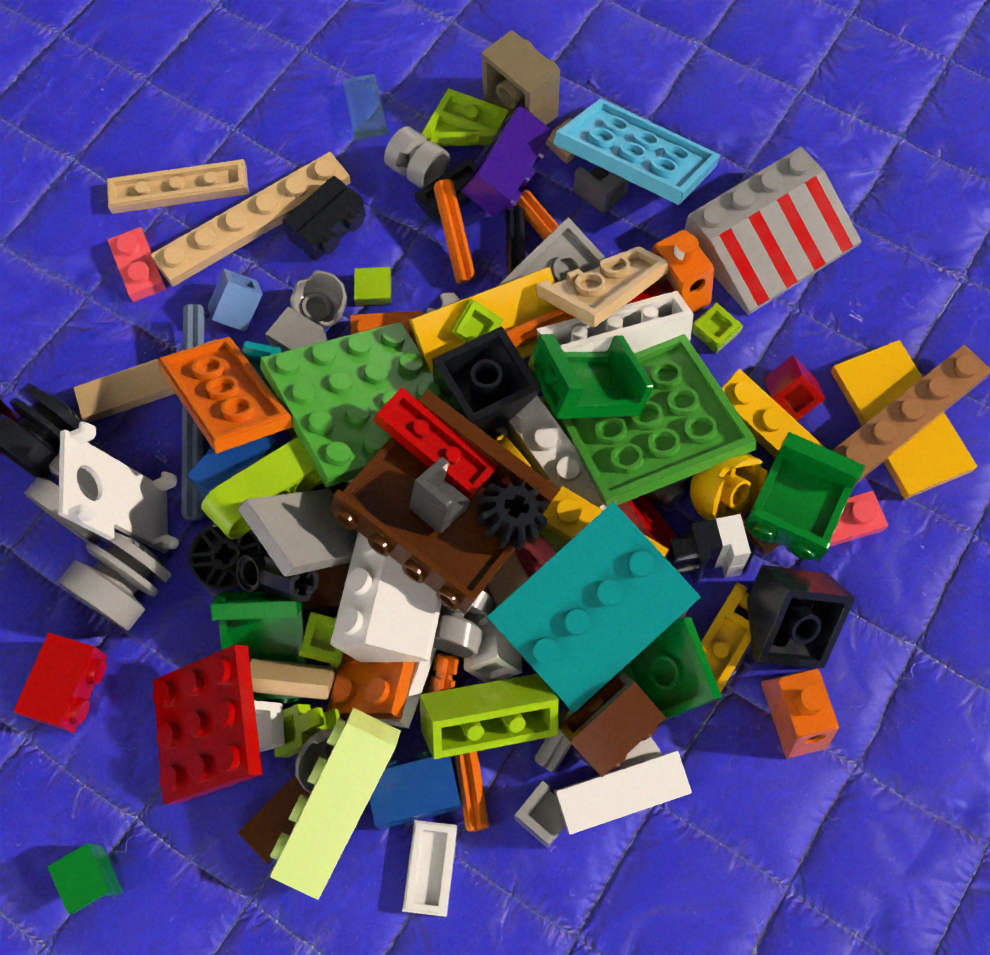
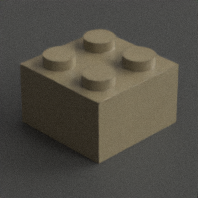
[481,30,560,125]

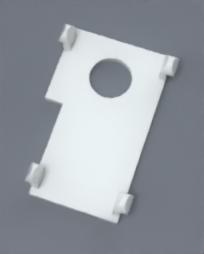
[58,422,179,554]

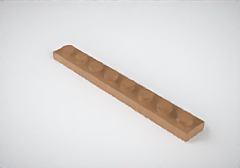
[743,344,990,558]

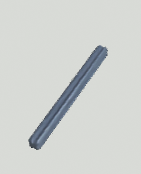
[181,304,204,520]

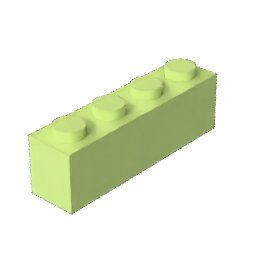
[270,708,401,900]

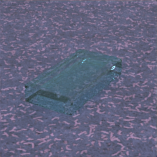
[342,74,388,140]

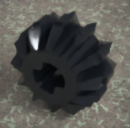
[476,477,548,551]

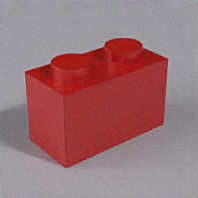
[13,632,107,733]

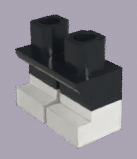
[666,514,751,583]

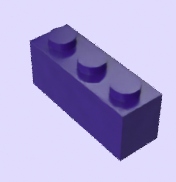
[461,104,552,218]

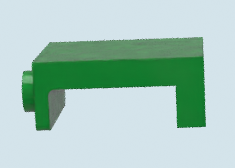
[528,334,653,419]
[744,432,865,562]
[211,590,309,704]

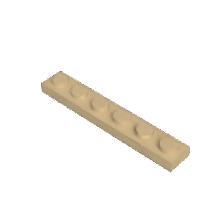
[151,152,350,287]

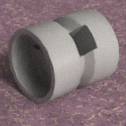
[384,126,450,189]
[433,591,495,659]

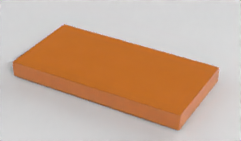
[157,336,293,454]

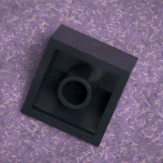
[432,326,541,434]
[747,565,856,668]

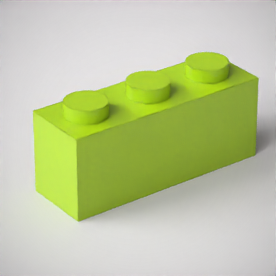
[419,674,559,760]

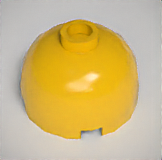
[690,453,768,522]

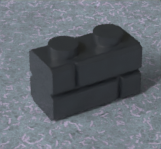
[282,176,366,261]

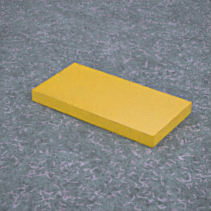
[409,267,557,374]
[830,340,978,499]

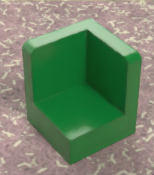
[47,843,123,914]

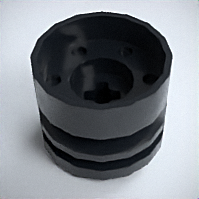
[0,383,81,481]

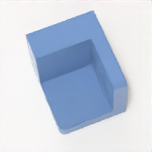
[208,268,263,331]

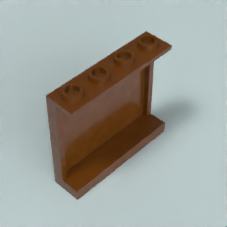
[330,390,560,614]

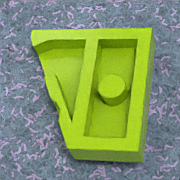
[421,88,510,147]

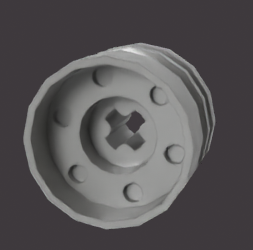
[57,531,172,631]

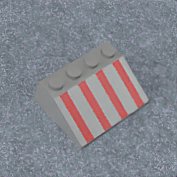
[684,146,862,315]

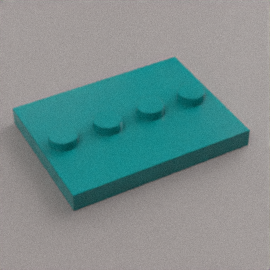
[487,501,701,713]

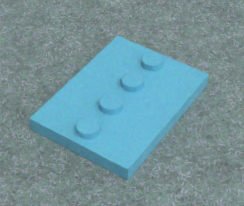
[553,98,721,205]

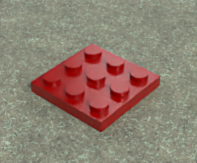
[153,644,262,805]

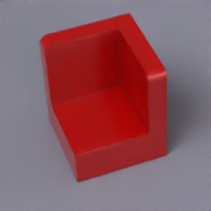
[764,355,826,421]

